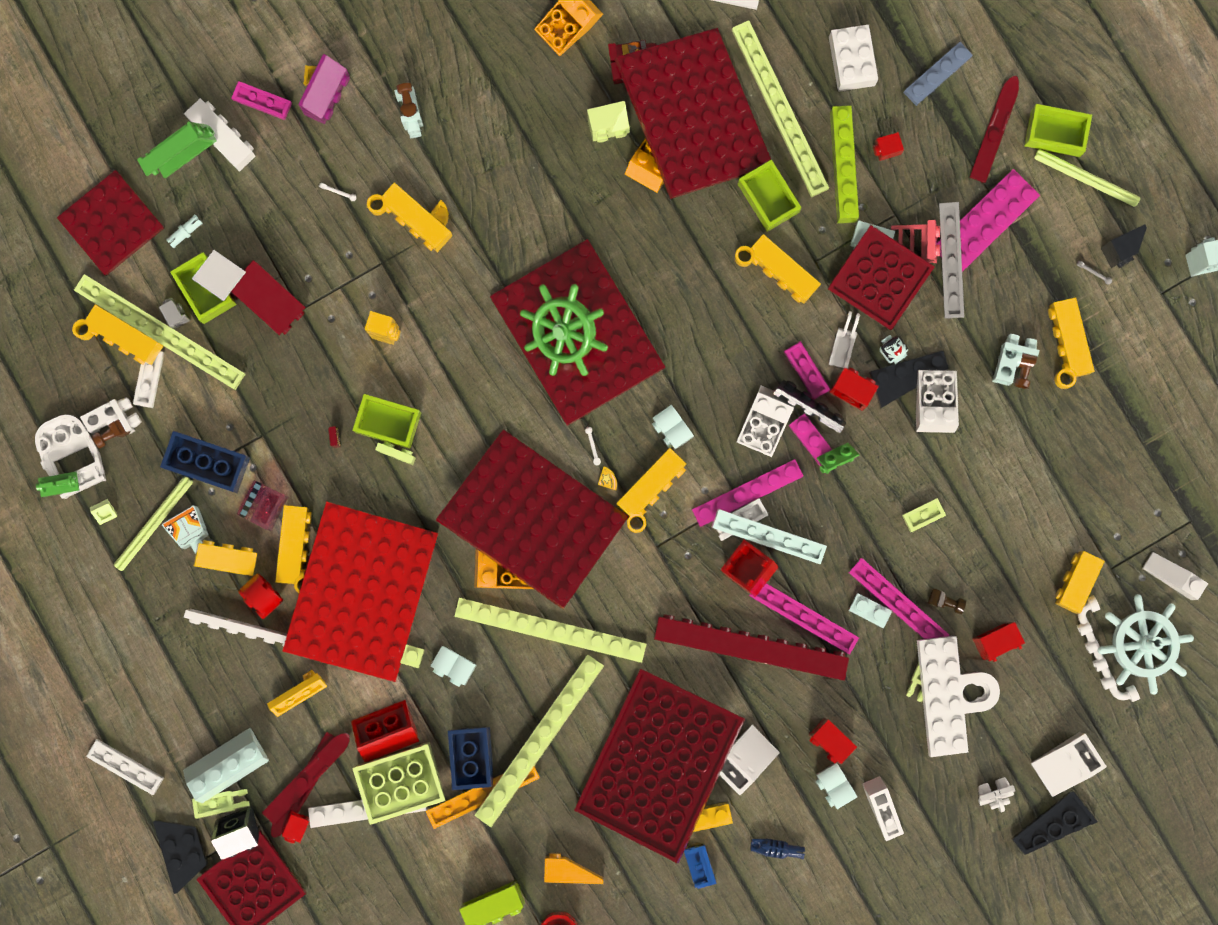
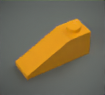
[544,853,603,884]

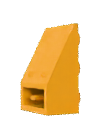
[534,0,603,56]
[625,138,664,193]
[474,549,533,589]

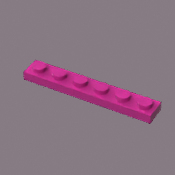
[692,459,803,527]
[848,558,949,639]
[749,584,859,655]

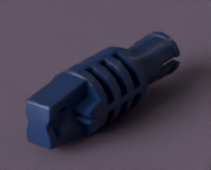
[750,838,805,859]

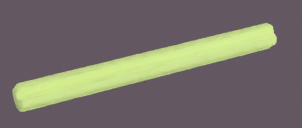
[1035,149,1140,207]
[114,476,193,571]

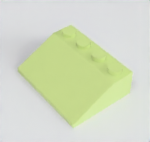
[352,742,445,825]

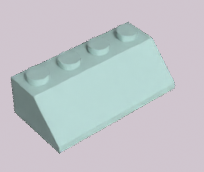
[183,728,269,803]

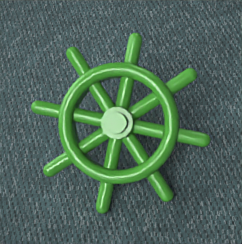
[520,284,608,376]

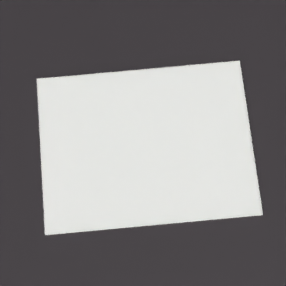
[192,250,246,301]

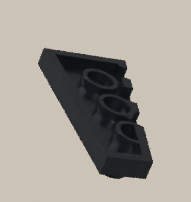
[869,351,949,409]
[774,379,847,433]
[1011,790,1098,855]

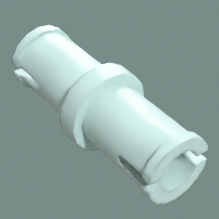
[166,214,203,248]

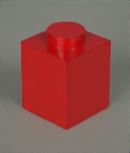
[873,132,904,161]
[281,810,309,843]

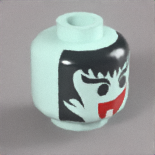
[880,335,908,364]

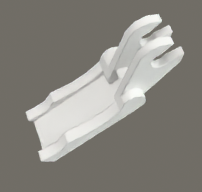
[829,311,860,369]

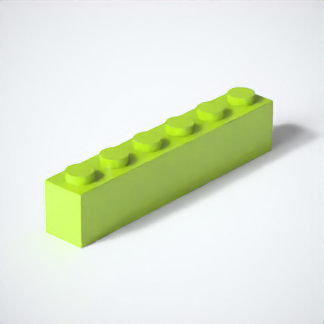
[830,106,859,224]

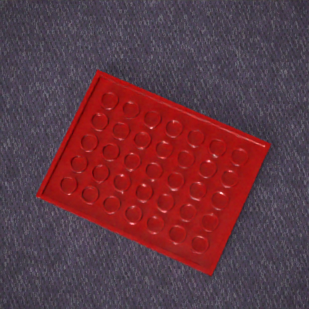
[283,501,438,682]

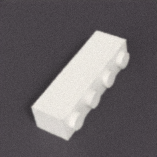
[184,98,256,171]

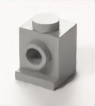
[159,298,191,330]

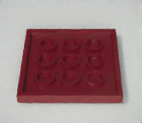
[57,170,164,276]
[827,224,935,330]
[196,830,307,925]

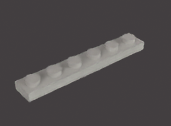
[939,202,964,318]

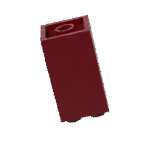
[231,260,306,336]

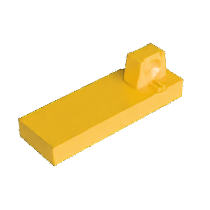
[267,670,327,717]

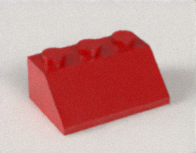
[351,700,419,763]

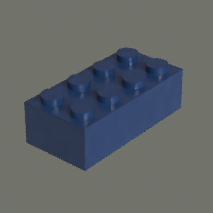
[160,431,250,494]

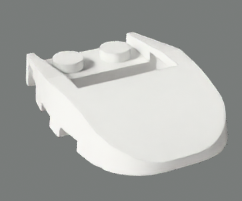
[35,415,106,499]

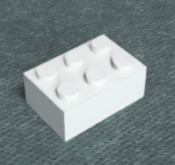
[829,25,878,92]

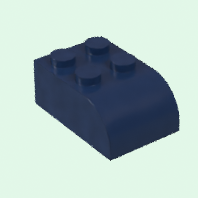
[448,726,493,790]

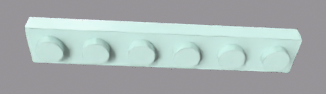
[711,509,827,564]

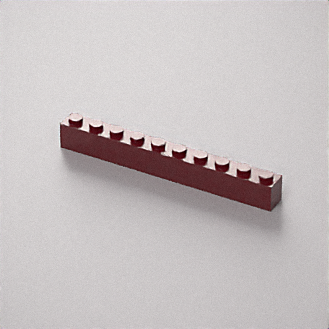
[654,614,849,681]

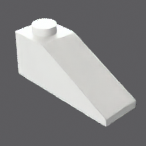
[1142,552,1208,600]
[862,776,904,841]

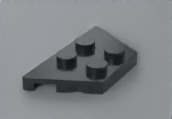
[153,820,208,894]

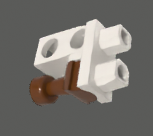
[80,397,142,449]

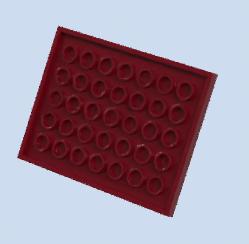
[615,28,771,199]
[490,239,666,426]
[436,429,629,609]
[574,669,745,863]

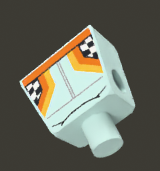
[162,506,208,554]

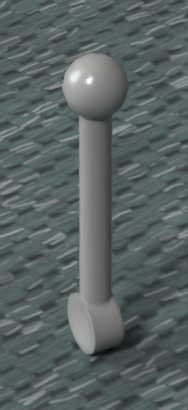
[1076,261,1112,284]

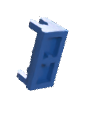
[684,843,717,889]

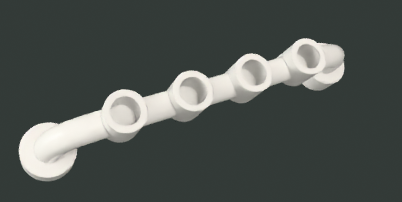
[1077,595,1140,702]

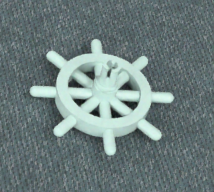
[1098,594,1194,695]

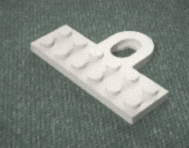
[917,636,1000,757]

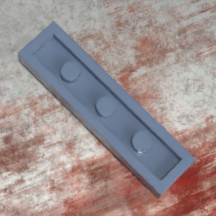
[904,42,973,106]

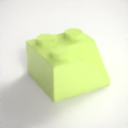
[587,101,630,142]

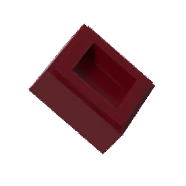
[328,426,341,448]

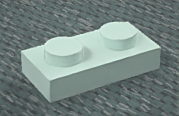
[848,593,892,628]

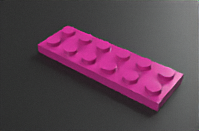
[937,169,1040,272]

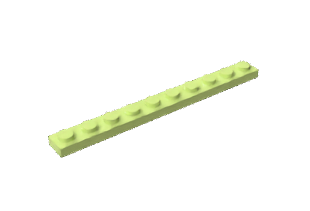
[732,20,829,197]
[74,274,245,390]
[454,598,646,663]
[474,655,604,827]

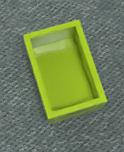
[1024,104,1092,157]
[738,160,801,232]
[170,252,237,324]
[352,394,421,449]
[459,880,525,925]

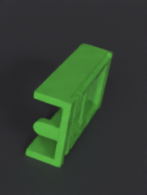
[137,121,217,178]

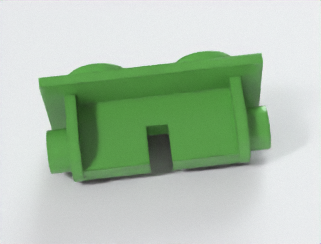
[817,443,859,474]
[36,472,80,497]

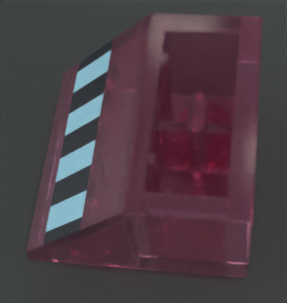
[237,480,289,531]

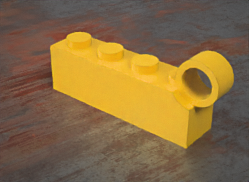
[367,183,452,253]
[735,234,821,304]
[1048,298,1095,389]
[72,305,163,365]
[617,448,686,533]
[275,505,312,593]

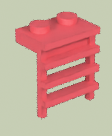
[891,220,941,263]

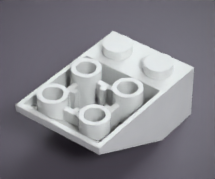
[916,370,959,433]
[737,386,794,457]
[720,725,780,795]
[1031,732,1106,797]

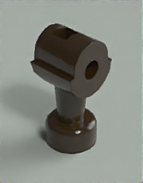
[928,588,966,614]

